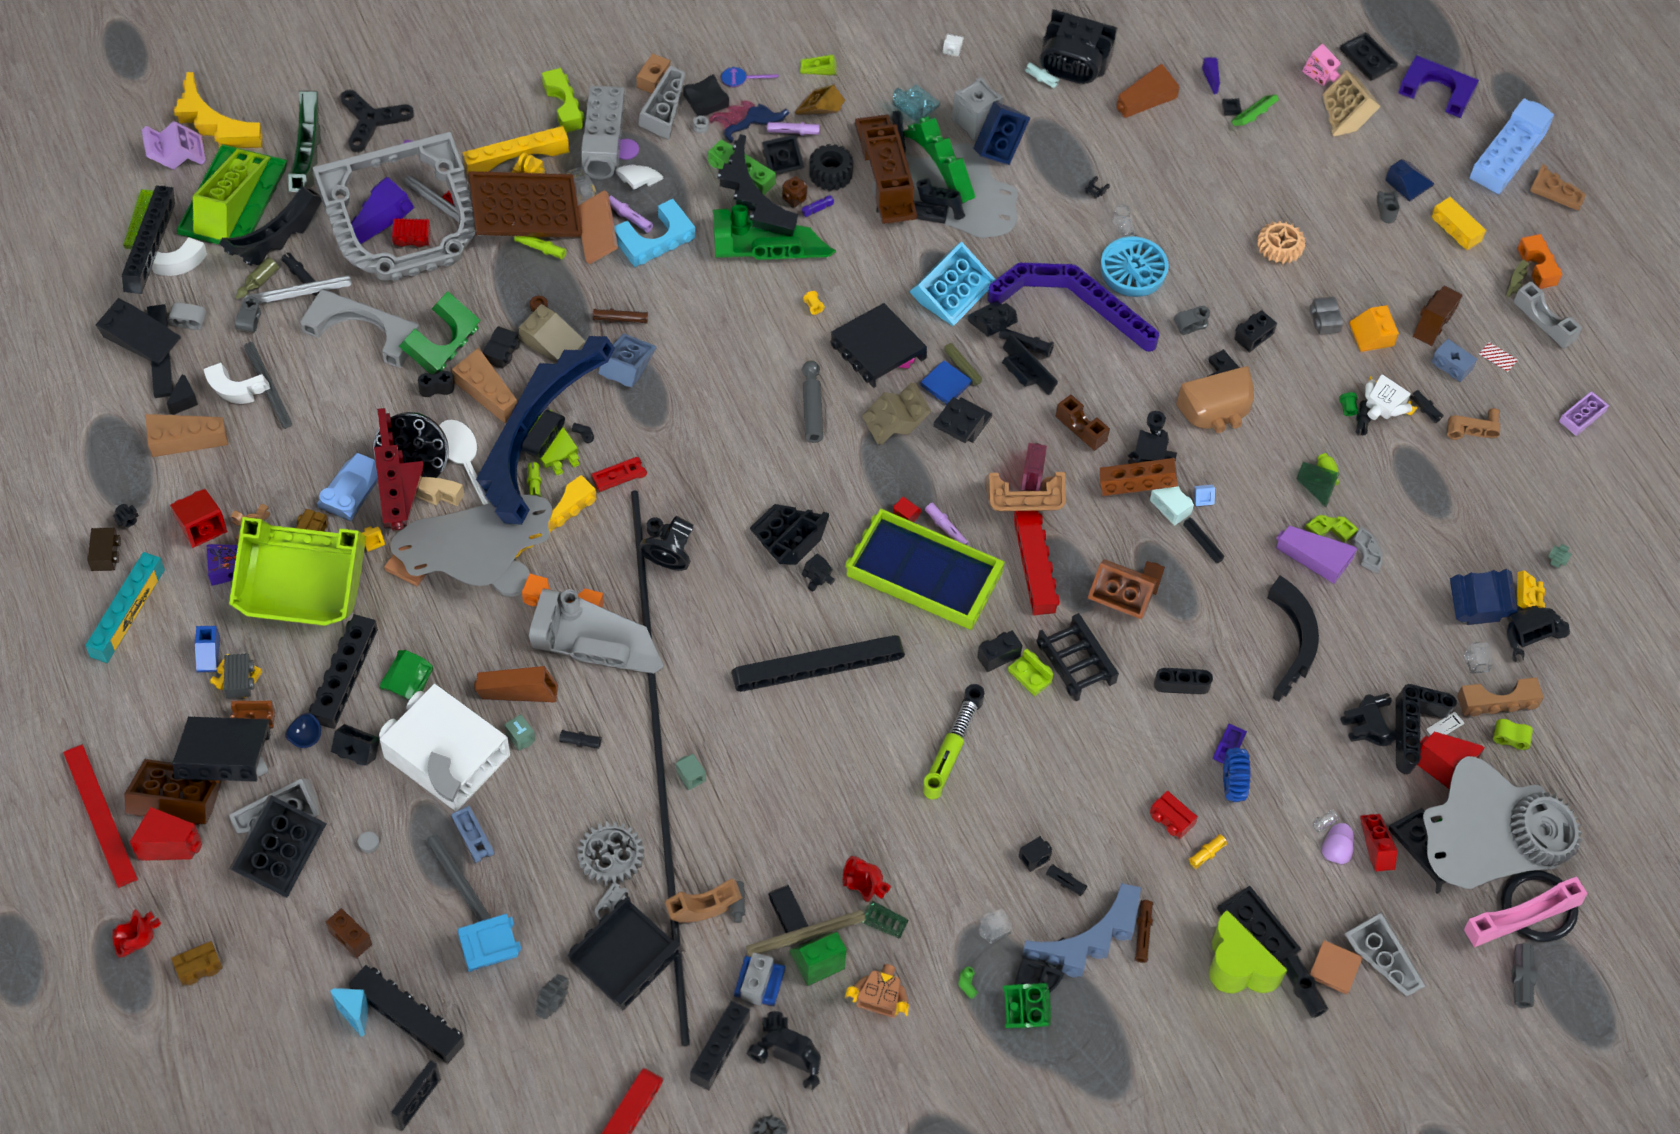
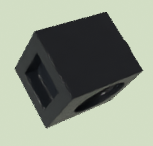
[1018,836,1052,872]

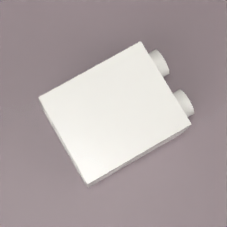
[379,684,510,812]

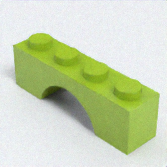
[541,68,585,133]

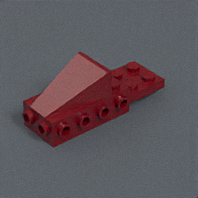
[374,408,424,531]

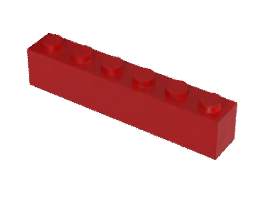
[1013,511,1060,616]

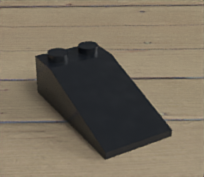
[96,298,181,365]

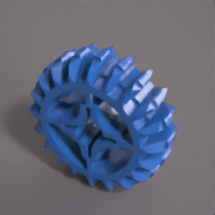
[1223,748,1251,802]

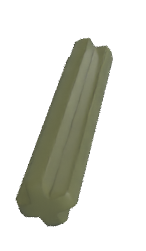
[944,343,982,386]

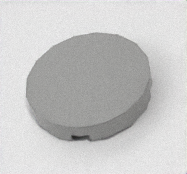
[493,561,530,597]

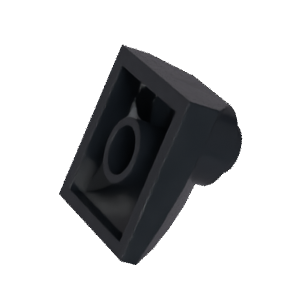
[762,134,804,174]

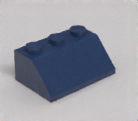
[973,101,1030,165]

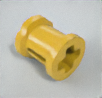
[803,291,825,315]

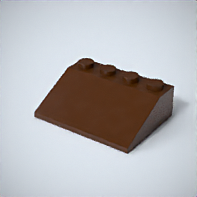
[124,759,222,825]

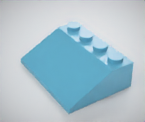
[909,241,996,326]

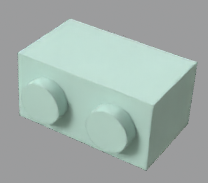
[1150,486,1194,526]

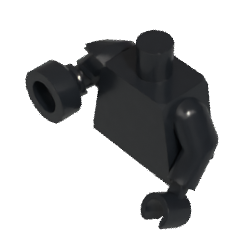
[1128,411,1177,464]
[1507,606,1570,662]
[746,1028,821,1091]

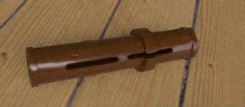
[593,308,648,324]
[1135,900,1153,963]

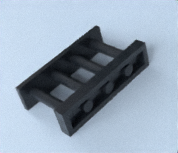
[1036,613,1119,701]

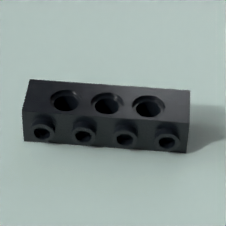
[690,1000,750,1090]

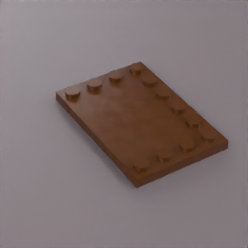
[468,171,582,237]

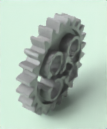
[577,821,644,886]

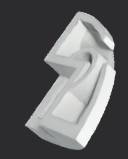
[615,165,663,189]

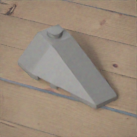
[229,778,319,833]

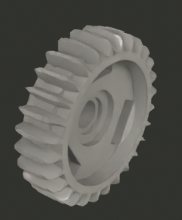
[1510,791,1582,867]

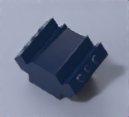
[1450,569,1518,625]

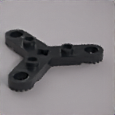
[340,90,414,152]

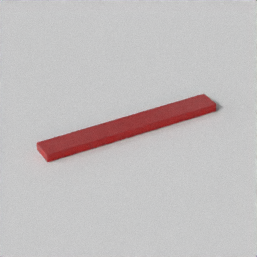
[63,744,138,888]

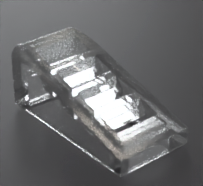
[566,167,596,201]

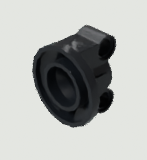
[638,515,694,571]

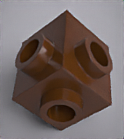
[782,176,807,208]

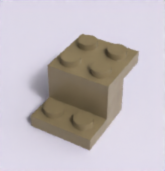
[862,383,931,445]

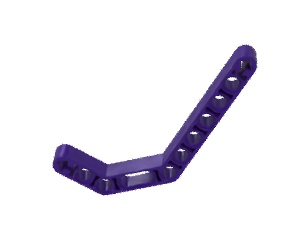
[988,263,1159,352]

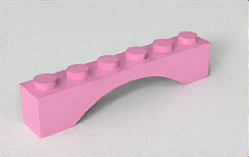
[1464,876,1587,947]

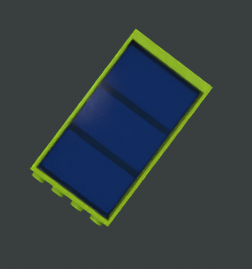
[845,508,1005,630]

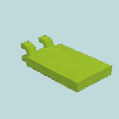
[527,409,580,476]

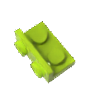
[1008,648,1054,696]

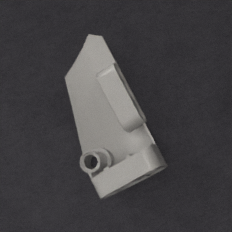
[529,588,664,674]

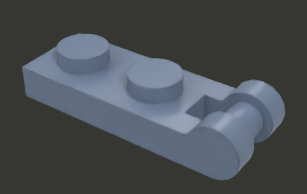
[451,806,494,863]

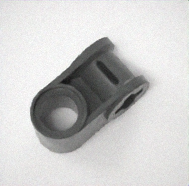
[1377,191,1400,223]
[235,296,261,332]
[1174,306,1210,335]

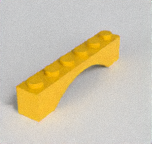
[462,126,569,174]
[515,475,597,559]

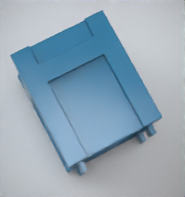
[457,914,521,972]

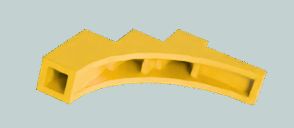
[174,72,263,148]

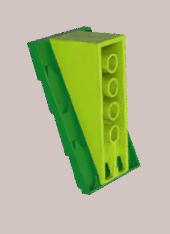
[177,144,287,244]

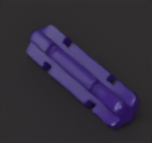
[802,195,834,217]

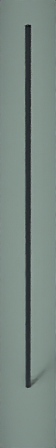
[631,490,690,1046]

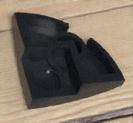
[1015,958,1064,992]

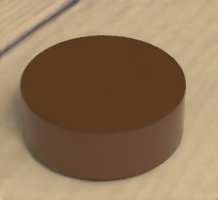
[530,296,548,312]

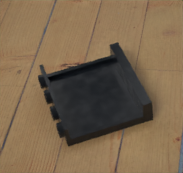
[830,303,927,388]
[173,716,271,782]
[568,896,682,1011]

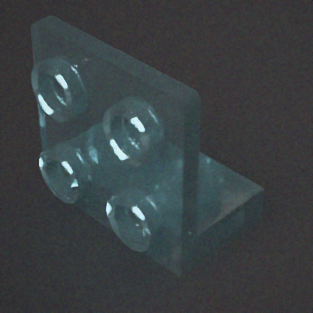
[893,85,940,122]

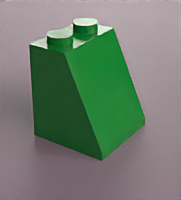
[789,932,847,986]

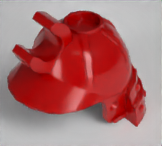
[843,856,891,902]
[112,909,161,958]

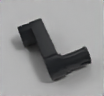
[916,178,965,220]

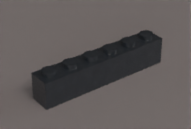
[348,965,465,1064]

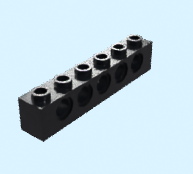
[309,614,378,729]

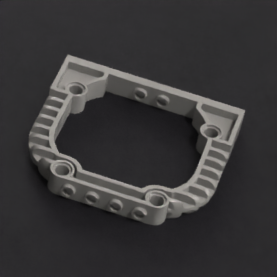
[313,132,475,281]

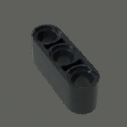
[522,410,565,459]
[1154,668,1213,695]
[768,885,808,945]

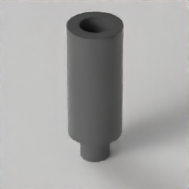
[730,881,745,923]

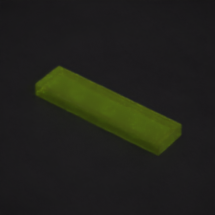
[123,189,153,249]

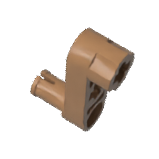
[1447,408,1501,440]

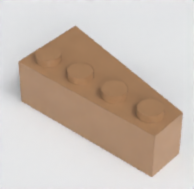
[452,348,517,424]
[145,414,228,457]

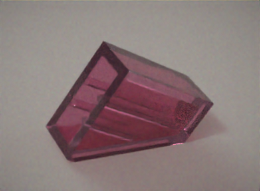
[1021,443,1047,491]

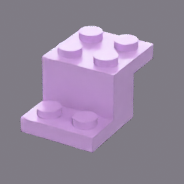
[142,121,206,170]

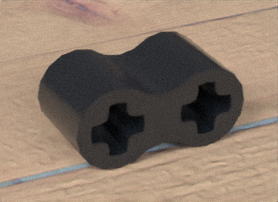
[418,371,454,397]

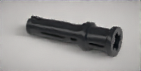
[999,328,1054,358]

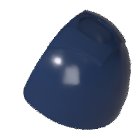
[285,712,321,748]

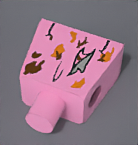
[1302,44,1341,85]

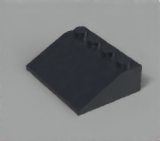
[229,795,327,898]

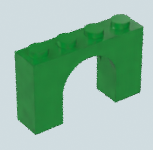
[399,291,481,374]

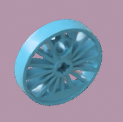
[1101,237,1169,297]

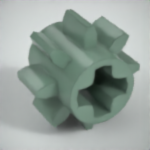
[1548,543,1572,568]

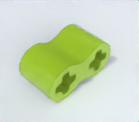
[1493,719,1533,750]

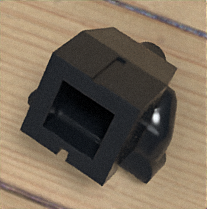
[801,553,835,592]

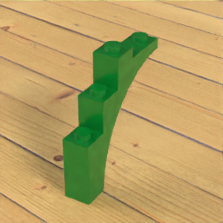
[904,116,976,203]

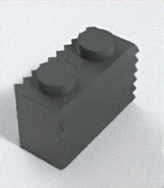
[224,653,255,698]

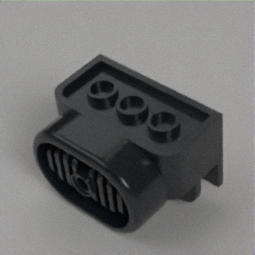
[1040,9,1117,84]

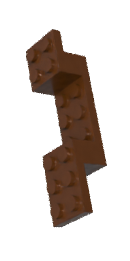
[855,114,917,224]

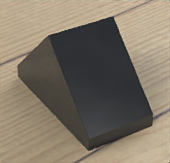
[167,374,198,415]

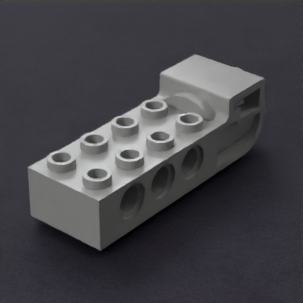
[581,86,625,180]

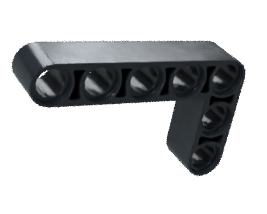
[1395,684,1457,774]

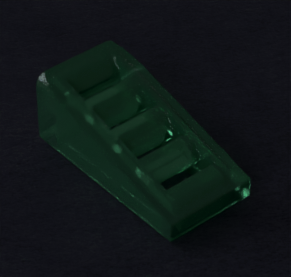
[862,901,908,939]

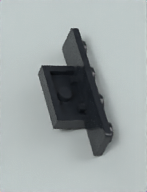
[1002,334,1058,395]

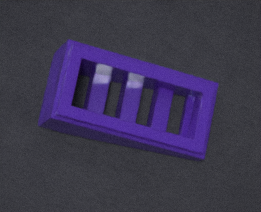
[1202,57,1220,94]

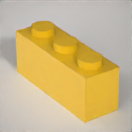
[1431,197,1486,250]

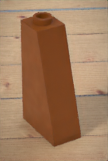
[1116,64,1180,118]
[474,666,558,703]

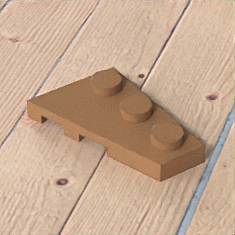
[1530,164,1586,211]

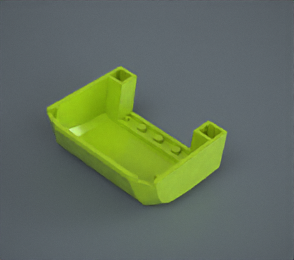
[229,517,366,626]

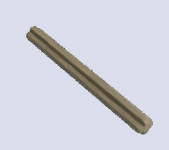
[746,910,865,957]

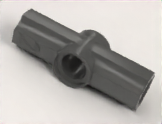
[1511,943,1537,1008]

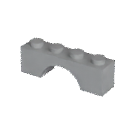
[1513,281,1582,349]

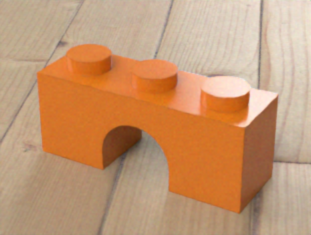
[1517,234,1562,289]

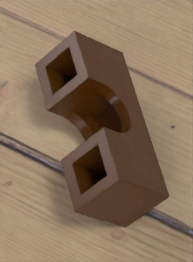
[1055,394,1110,451]

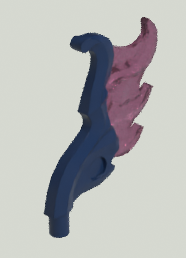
[710,100,789,143]

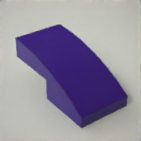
[1213,724,1247,764]

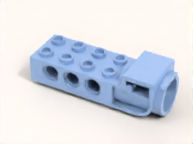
[1469,98,1554,195]

